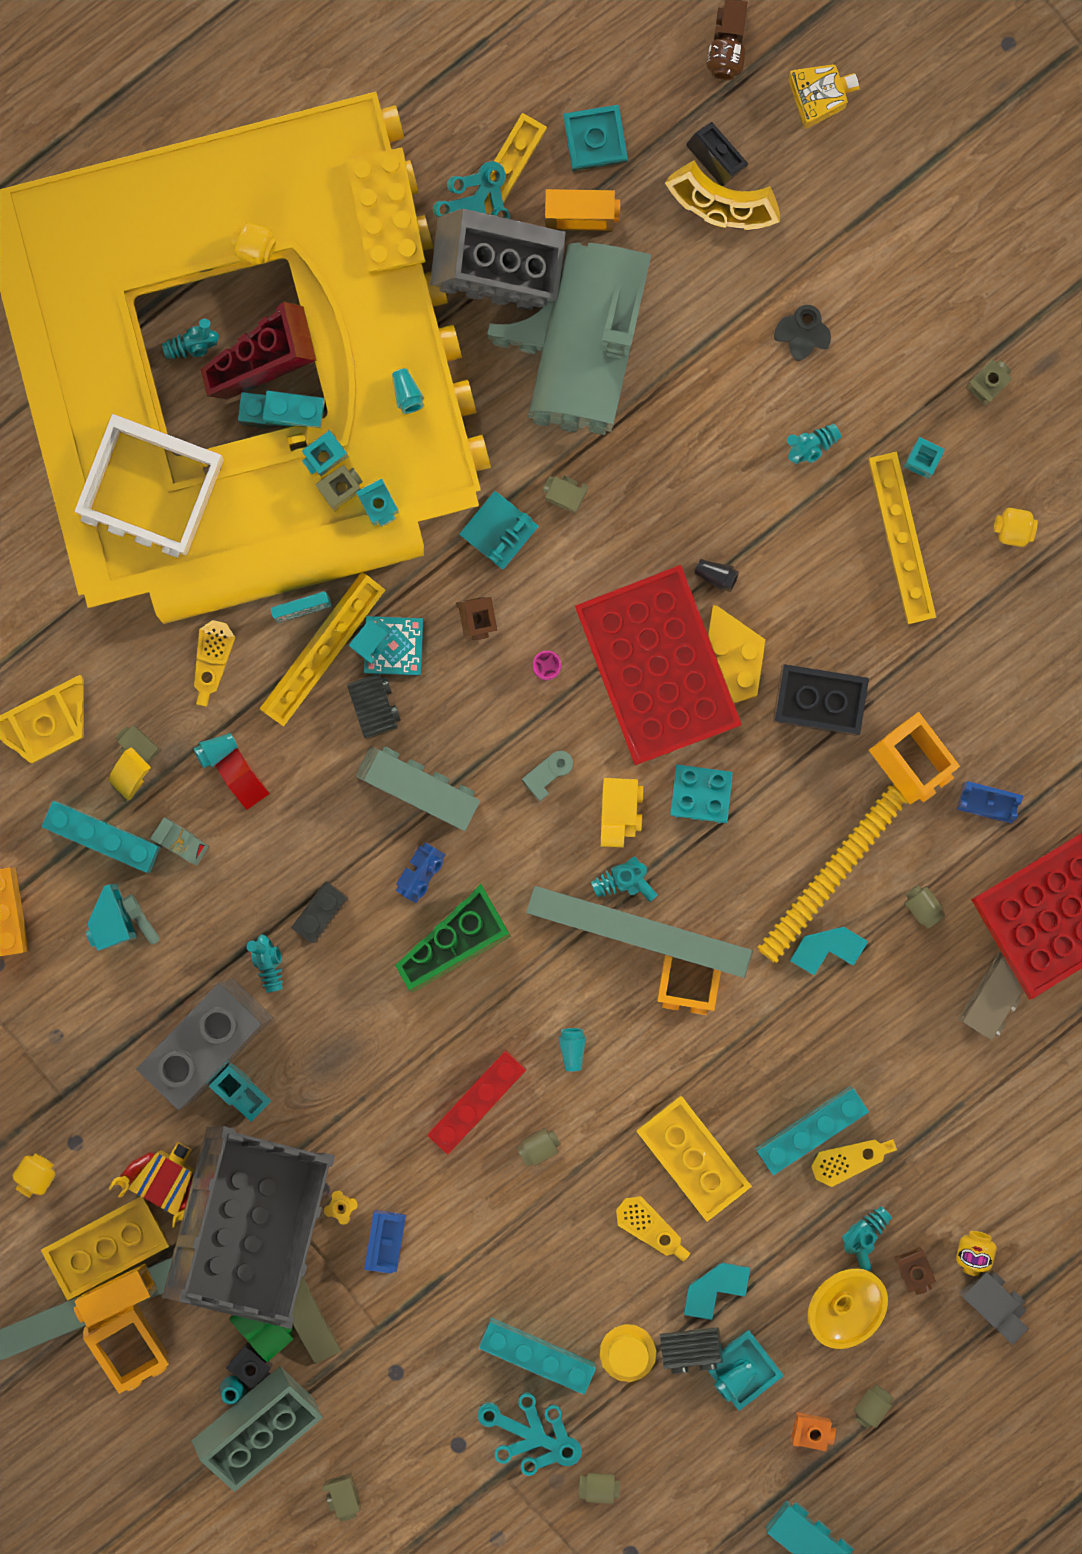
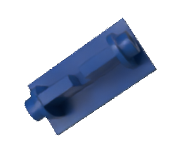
[395,842,446,903]

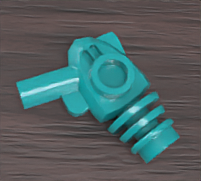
[162,319,219,360]
[787,424,842,465]
[591,857,658,903]
[247,934,283,993]
[842,1206,892,1271]

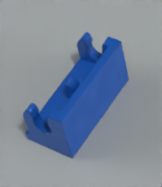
[956,781,1023,824]
[364,1209,406,1273]

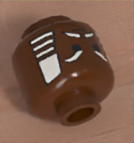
[706,35,746,81]

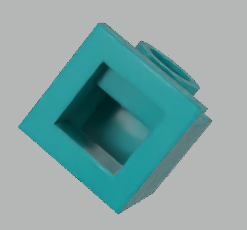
[302,430,349,477]
[903,437,945,479]
[356,478,399,527]
[349,619,392,665]

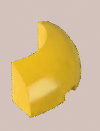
[665,161,780,230]

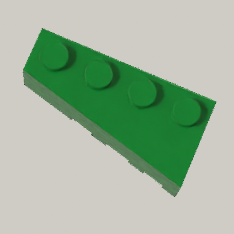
[395,884,511,993]

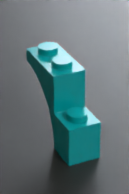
[238,391,325,429]

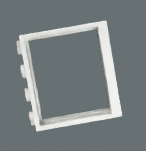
[75,414,224,558]

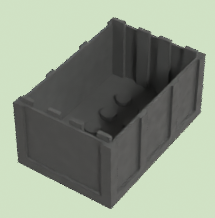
[162,1126,335,1329]

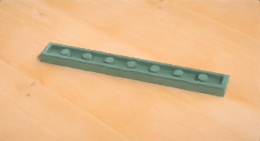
[526,886,753,978]
[0,1258,172,1361]

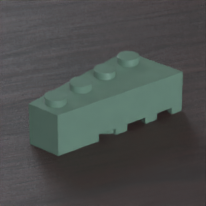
[355,746,481,831]

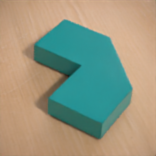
[789,927,868,976]
[684,1262,750,1320]

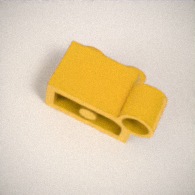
[601,778,643,848]

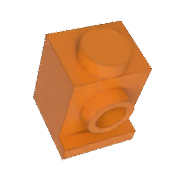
[791,1412,836,1451]

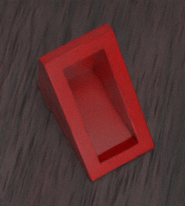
[215,748,270,810]

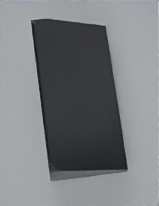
[686,122,749,186]

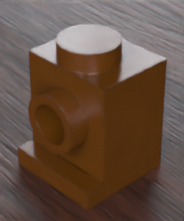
[714,0,748,43]
[456,597,498,640]
[894,1247,936,1295]

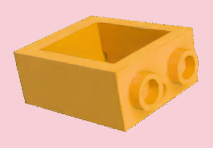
[545,189,620,231]
[869,712,960,804]
[657,954,721,1015]
[74,1263,157,1328]
[83,1304,169,1394]

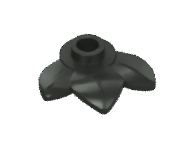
[774,305,831,361]

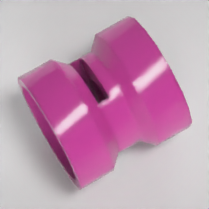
[533,650,561,681]

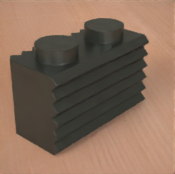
[347,673,401,739]
[291,881,348,943]
[660,1327,723,1374]

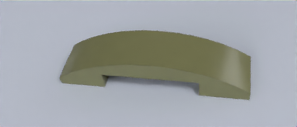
[292,1276,342,1364]

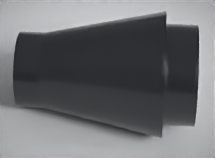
[695,559,739,592]

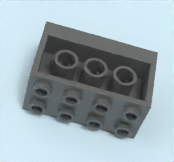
[430,209,566,310]

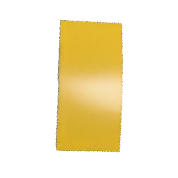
[108,747,151,801]

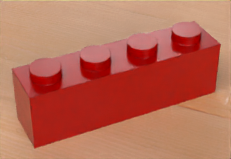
[427,1049,527,1155]

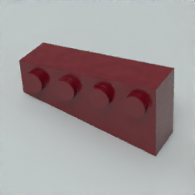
[200,302,317,400]

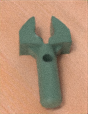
[122,894,160,944]

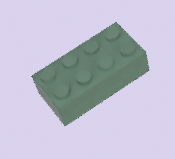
[191,1366,323,1492]

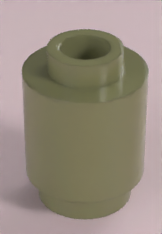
[904,885,945,929]
[516,1128,561,1167]
[853,1384,894,1429]
[578,1473,620,1504]

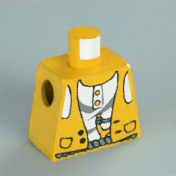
[788,64,859,129]

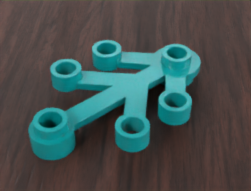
[433,161,510,219]
[478,1392,582,1476]

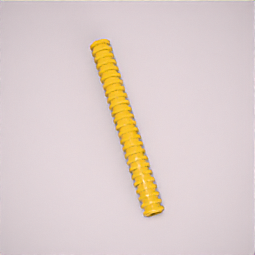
[757,784,908,963]

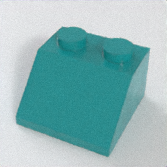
[86,884,137,951]

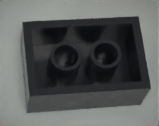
[772,664,869,736]

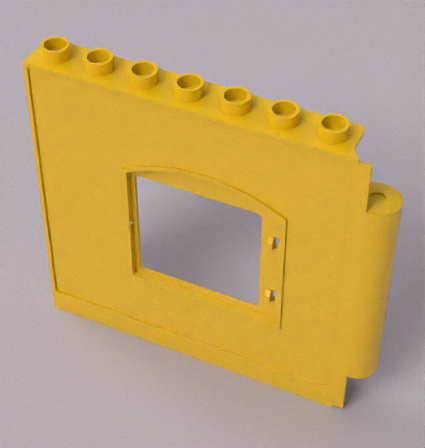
[0,92,491,624]

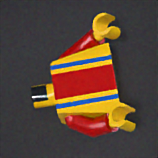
[109,1142,195,1228]

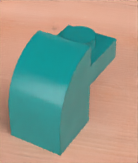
[209,1063,271,1122]

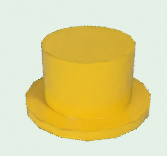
[599,1324,656,1382]

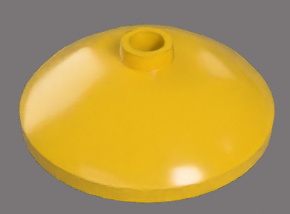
[808,1269,888,1349]

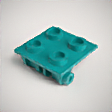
[459,491,539,570]
[670,764,733,824]

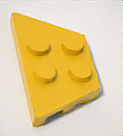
[708,605,766,703]
[0,675,84,764]

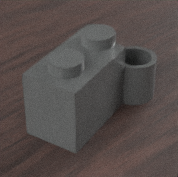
[959,1270,1029,1345]

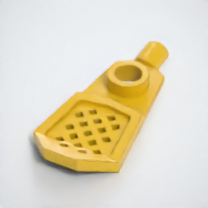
[194,620,236,707]
[811,1139,897,1187]
[616,1196,690,1262]

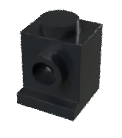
[226,1342,273,1389]

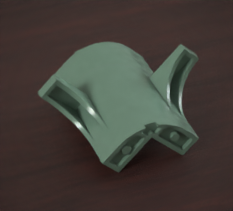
[487,243,652,435]

